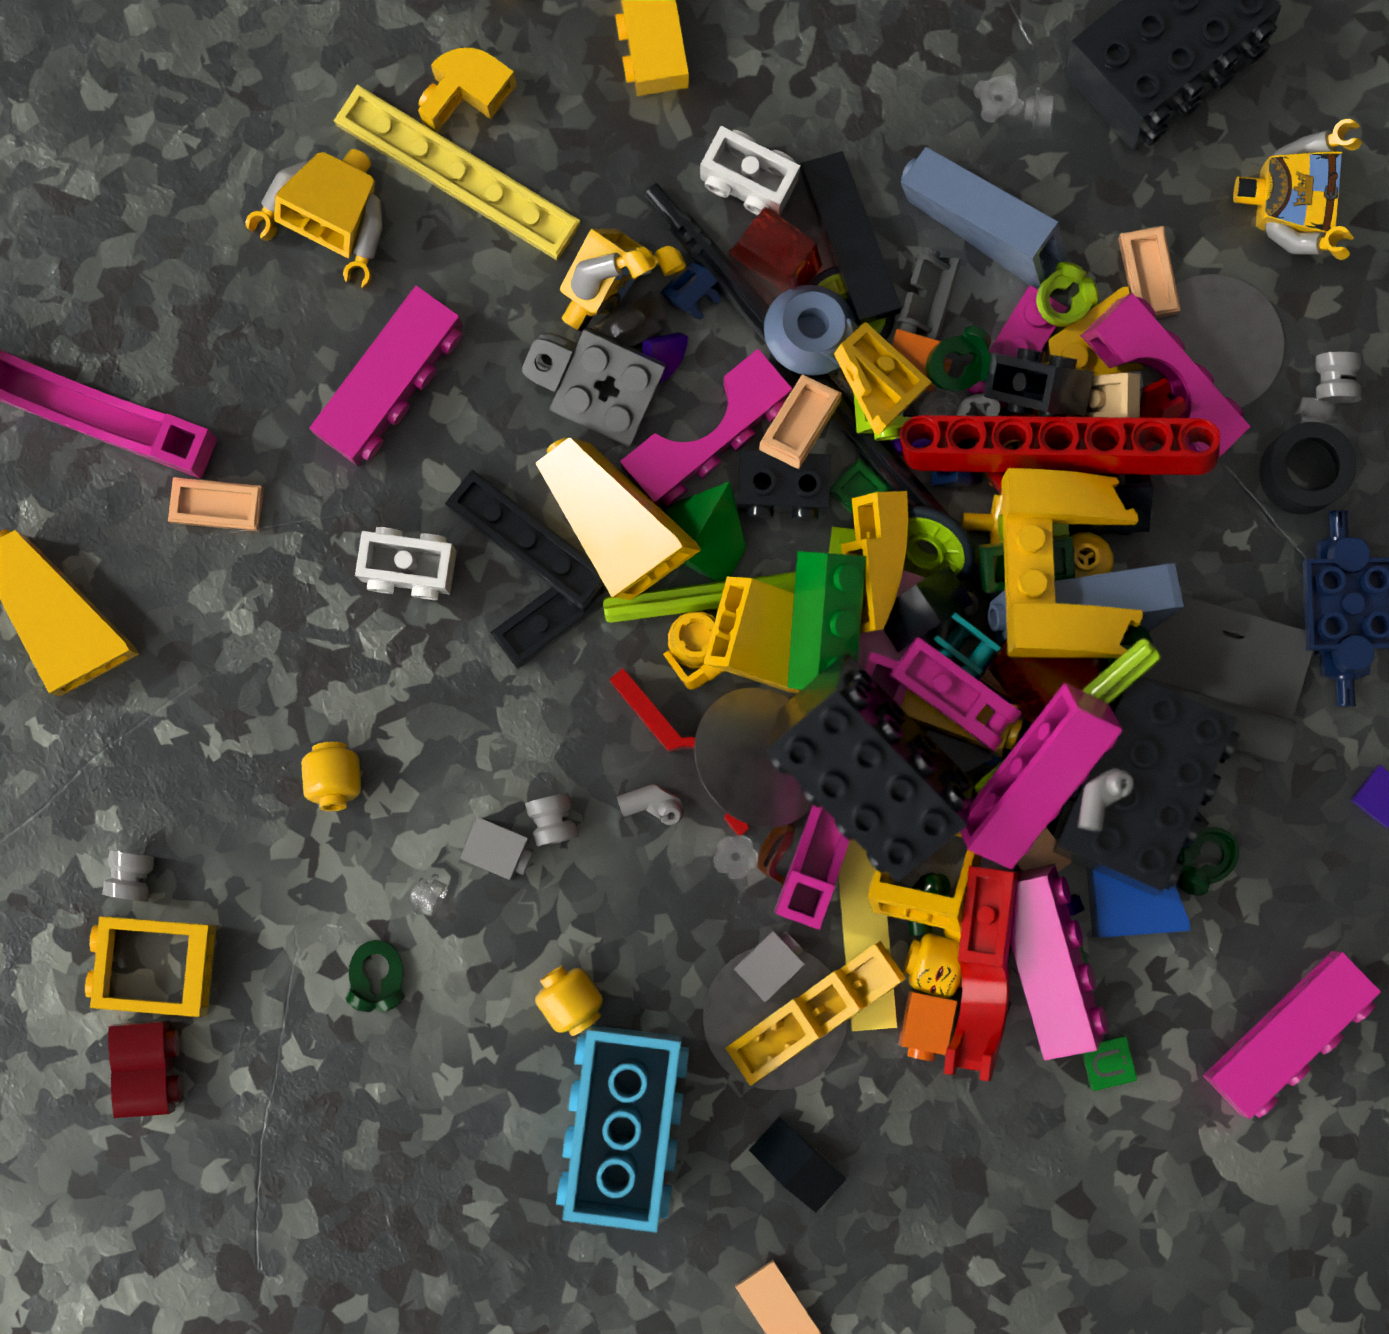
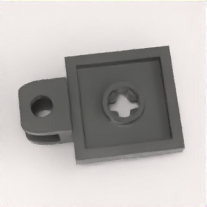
[522,327,667,447]

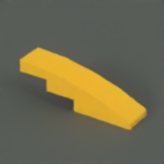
[725,941,906,1086]

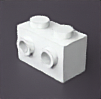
[700,126,800,219]
[355,527,457,600]

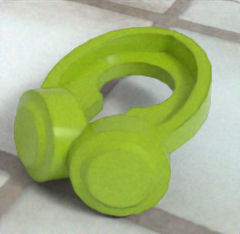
[1036,261,1099,327]

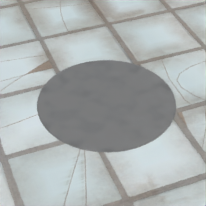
[1148,274,1285,408]
[694,688,813,827]
[703,948,847,1090]

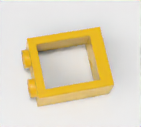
[868,832,982,932]
[85,916,217,1017]

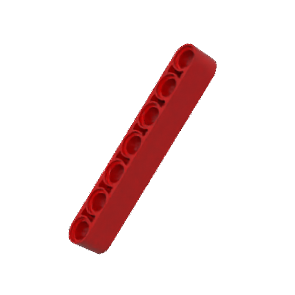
[900,415,1221,475]

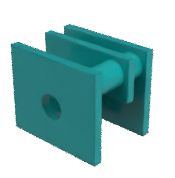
[934,613,1004,678]

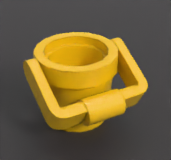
[663,611,725,690]

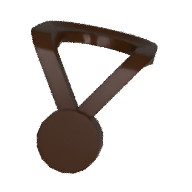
[754,823,795,889]

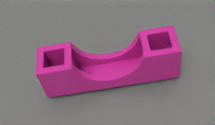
[1080,293,1251,457]
[620,349,793,507]

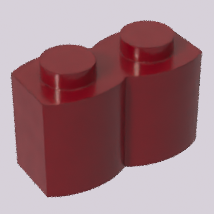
[108,1020,183,1118]

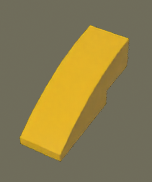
[841,491,908,633]

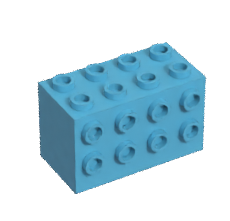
[556,1025,689,1232]

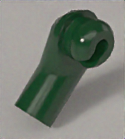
[908,872,951,936]

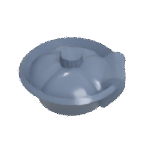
[764,285,859,375]

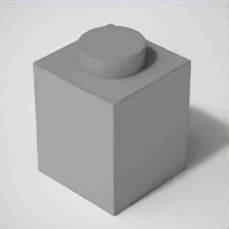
[459,817,534,880]
[733,931,805,1002]

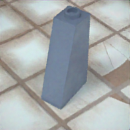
[901,147,1067,289]
[988,563,1184,646]

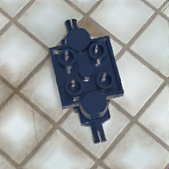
[1302,510,1389,707]

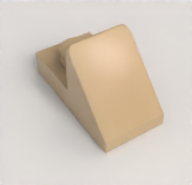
[1066,373,1140,418]

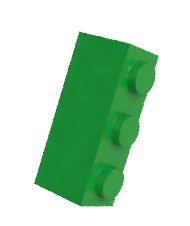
[788,551,866,690]

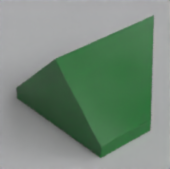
[665,481,746,582]

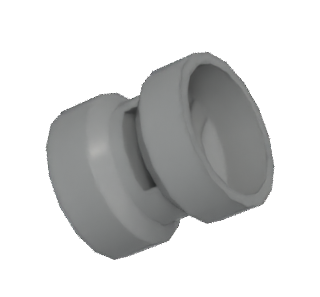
[1316,352,1362,404]
[525,793,579,847]
[102,850,155,902]

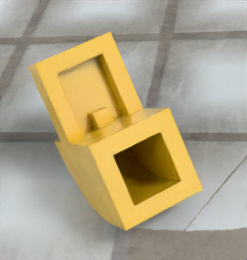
[418,48,517,133]

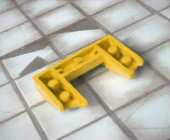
[1001,468,1143,658]

